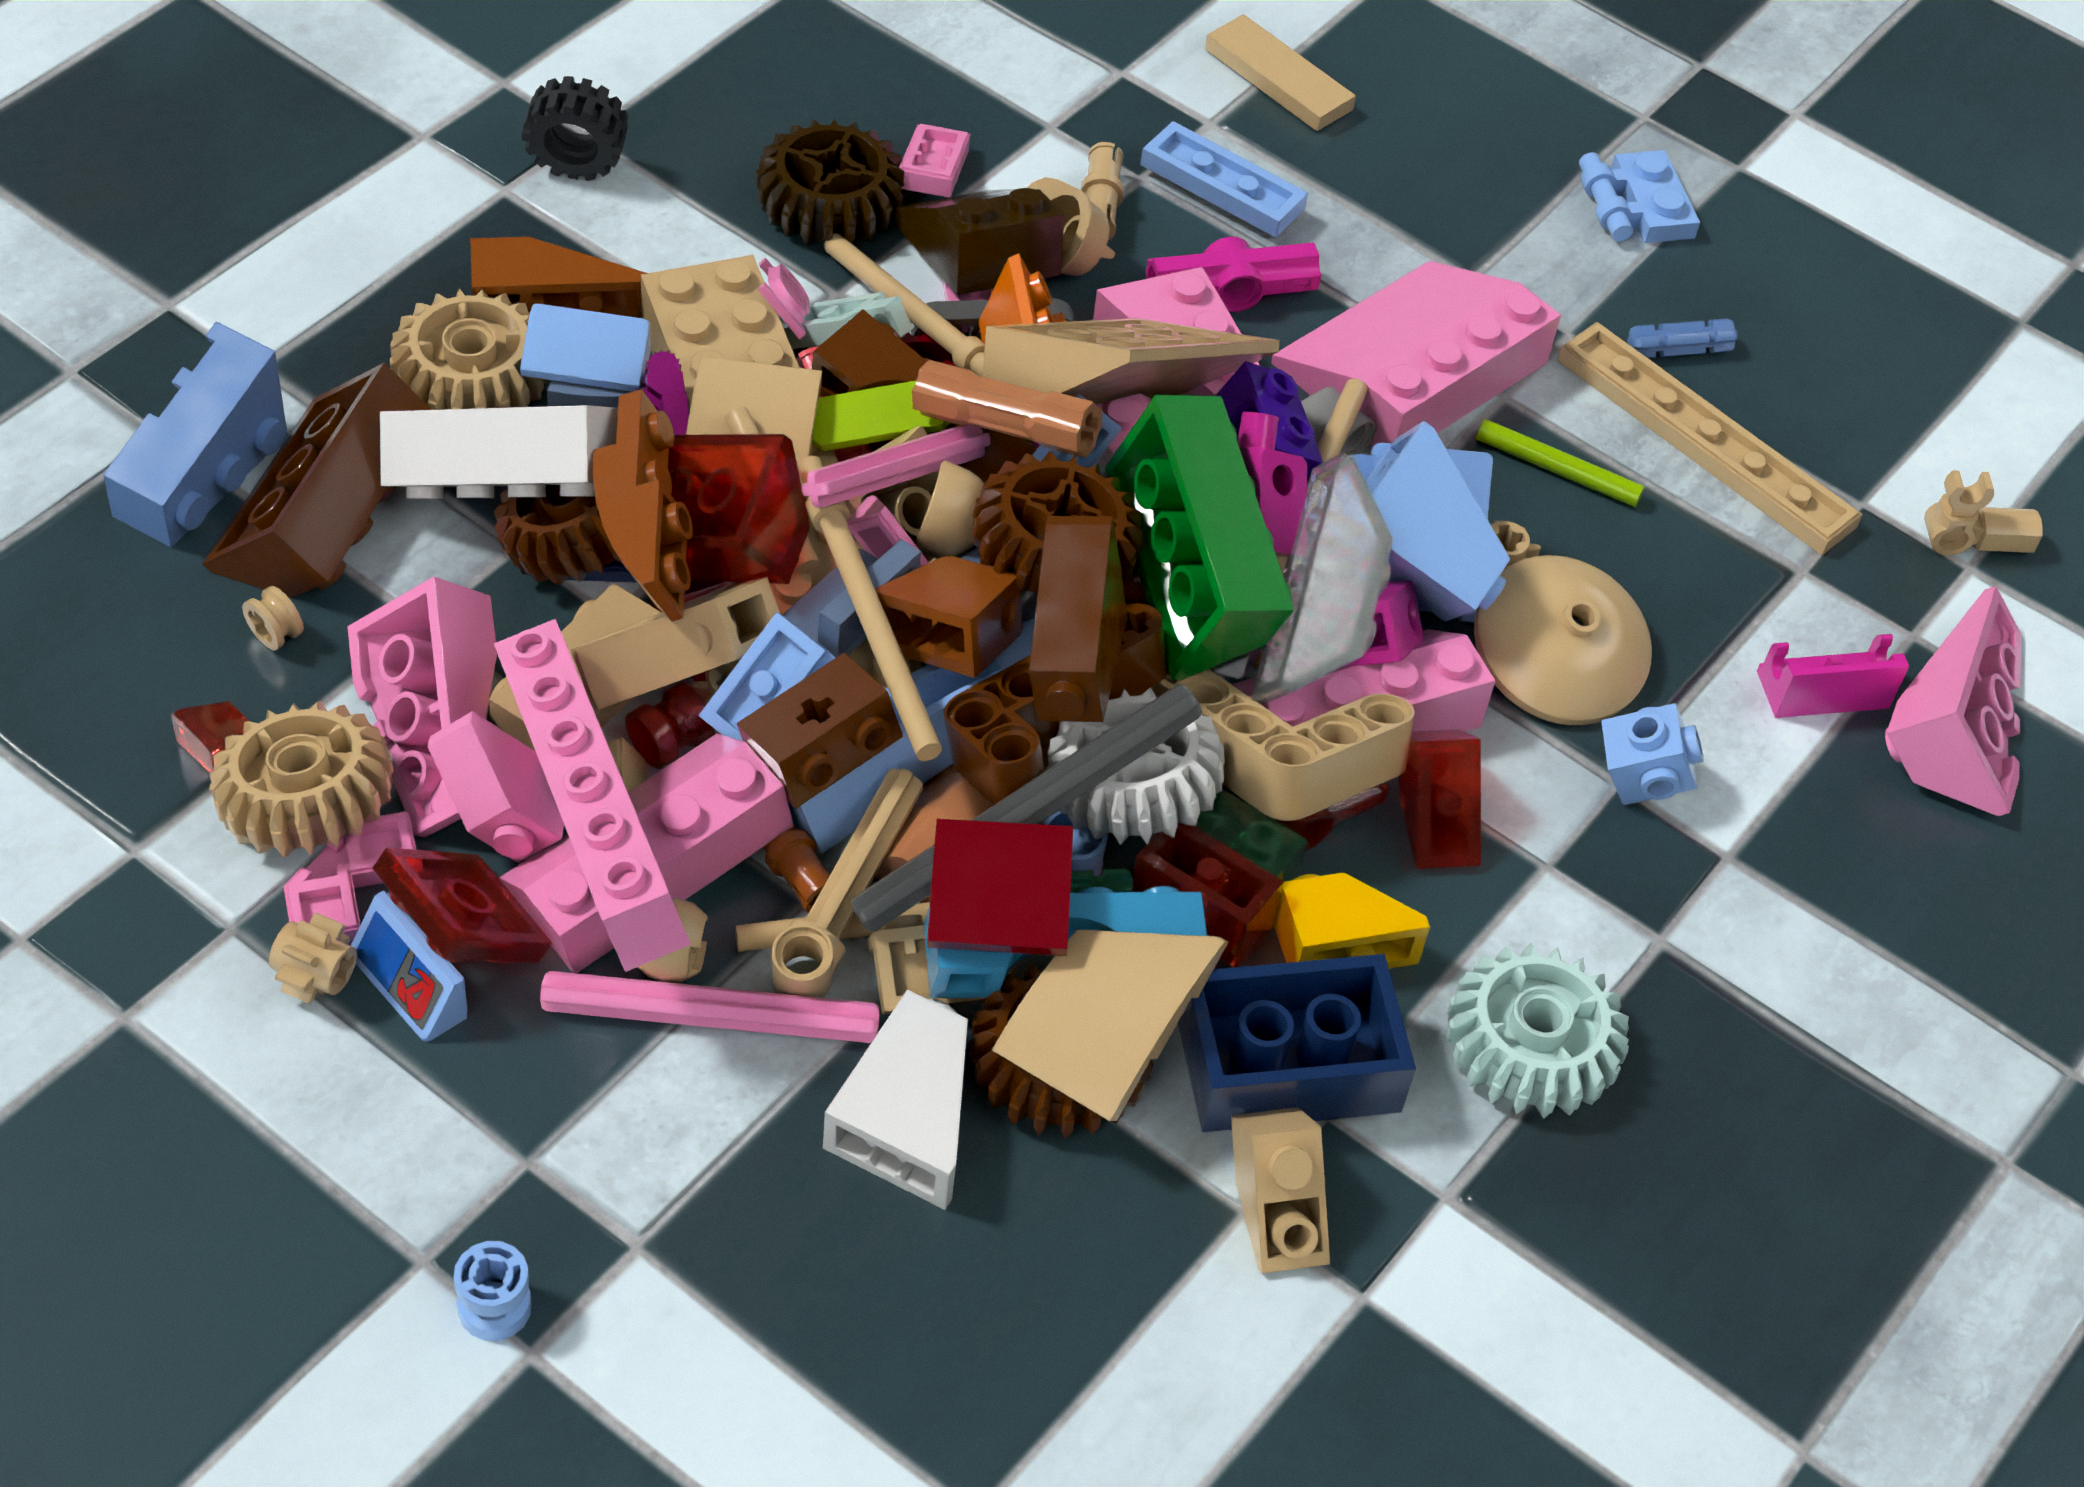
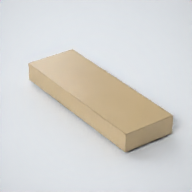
[1205,14,1356,132]

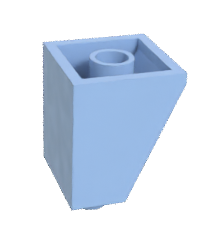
[1327,421,1510,622]

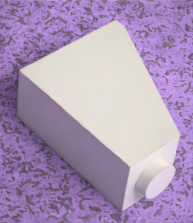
[823,989,968,1210]

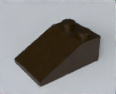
[892,188,1064,295]

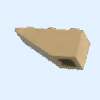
[571,577,780,711]

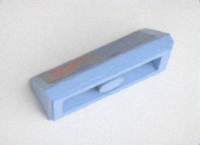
[351,891,468,1042]

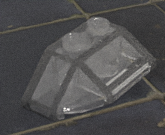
[1251,453,1393,704]

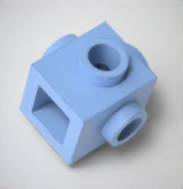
[1601,703,1704,805]

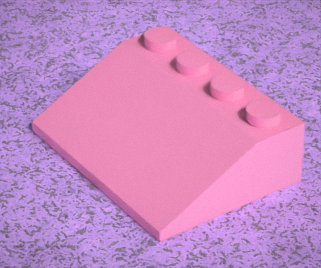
[1271,261,1561,448]

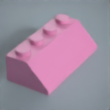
[1231,629,1496,748]
[500,734,793,973]

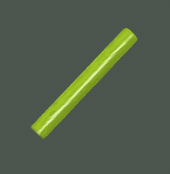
[1476,419,1645,508]

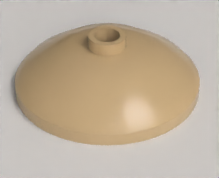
[1474,555,1652,725]

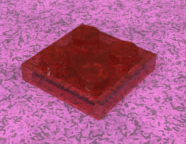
[372,847,552,963]

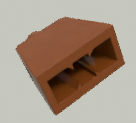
[875,556,1023,678]

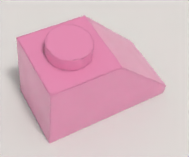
[428,711,564,863]

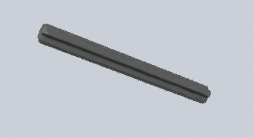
[851,684,1202,932]

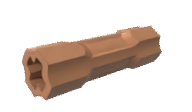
[912,360,1102,458]

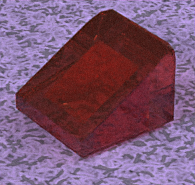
[171,701,250,773]

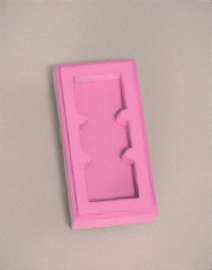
[899,124,971,198]

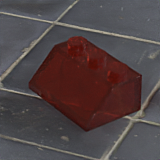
[668,434,810,584]

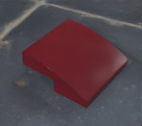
[927,818,1073,956]

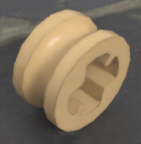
[242,586,304,651]

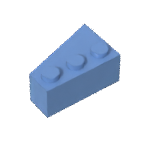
[103,321,288,547]

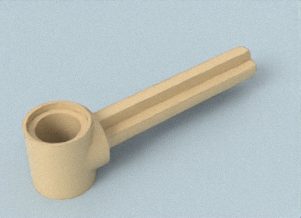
[772,768,923,998]

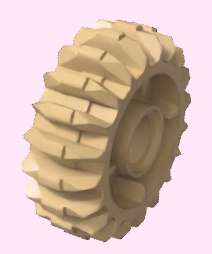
[390,288,548,410]
[210,701,394,858]

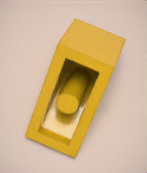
[1272,872,1430,969]

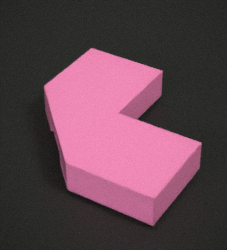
[284,811,421,945]

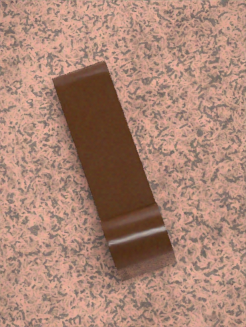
[944,603,1168,805]

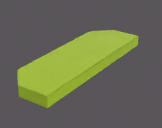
[813,380,950,451]

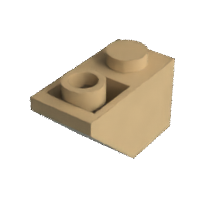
[1231,1107,1330,1273]

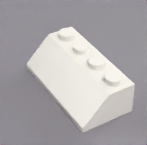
[380,405,618,499]

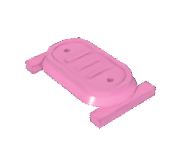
[758,258,810,340]

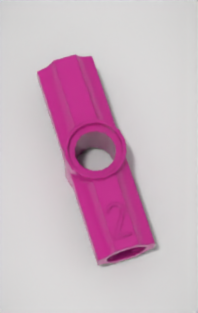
[1146,237,1321,312]

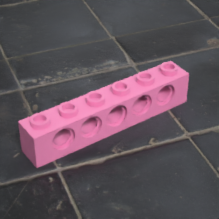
[494,619,691,972]

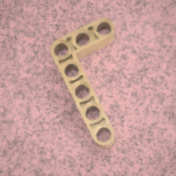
[1137,669,1415,821]

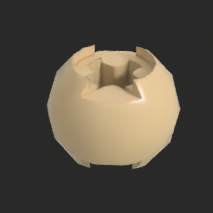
[637,898,708,983]

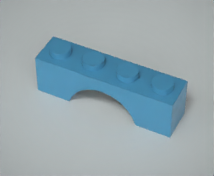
[924,886,1207,998]

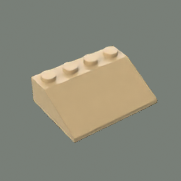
[983,318,1280,405]

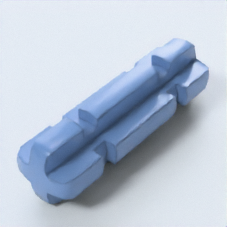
[1627,318,1738,359]

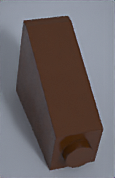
[1029,516,1128,722]

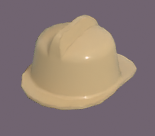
[1027,177,1115,276]

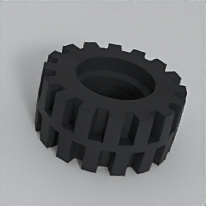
[522,76,629,181]

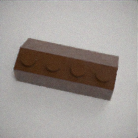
[202,362,432,598]

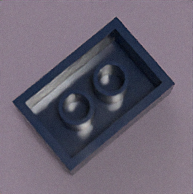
[1178,954,1416,1132]

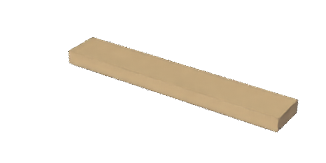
[1557,322,1863,555]

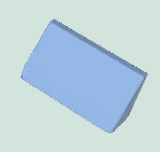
[520,303,651,392]

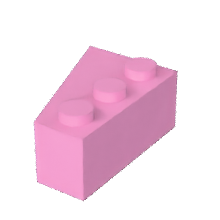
[1093,267,1259,396]

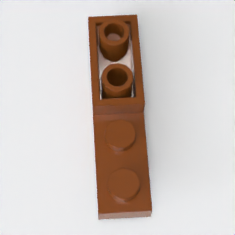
[593,389,693,622]

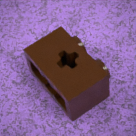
[736,653,903,809]

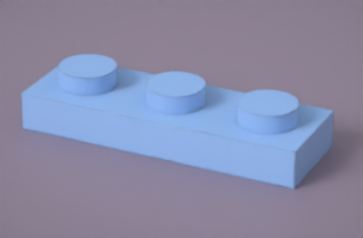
[1140,121,1308,238]

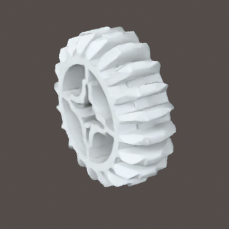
[1046,687,1225,845]

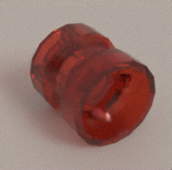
[625,683,715,769]

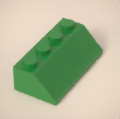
[1105,395,1294,680]

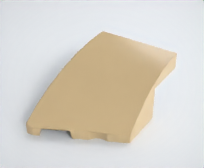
[992,930,1228,1121]

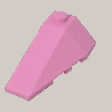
[347,576,497,838]
[1885,586,2021,816]

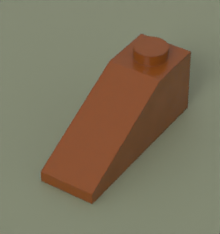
[470,237,647,318]

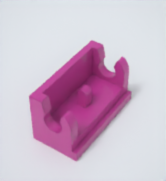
[1757,634,1909,718]

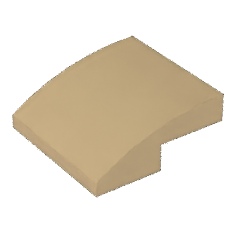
[681,356,822,493]

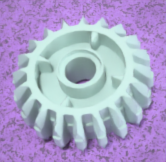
[1446,943,1629,1119]

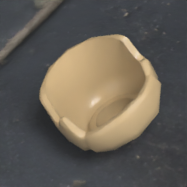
[916,460,984,559]

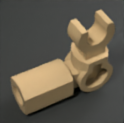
[1924,470,2043,555]

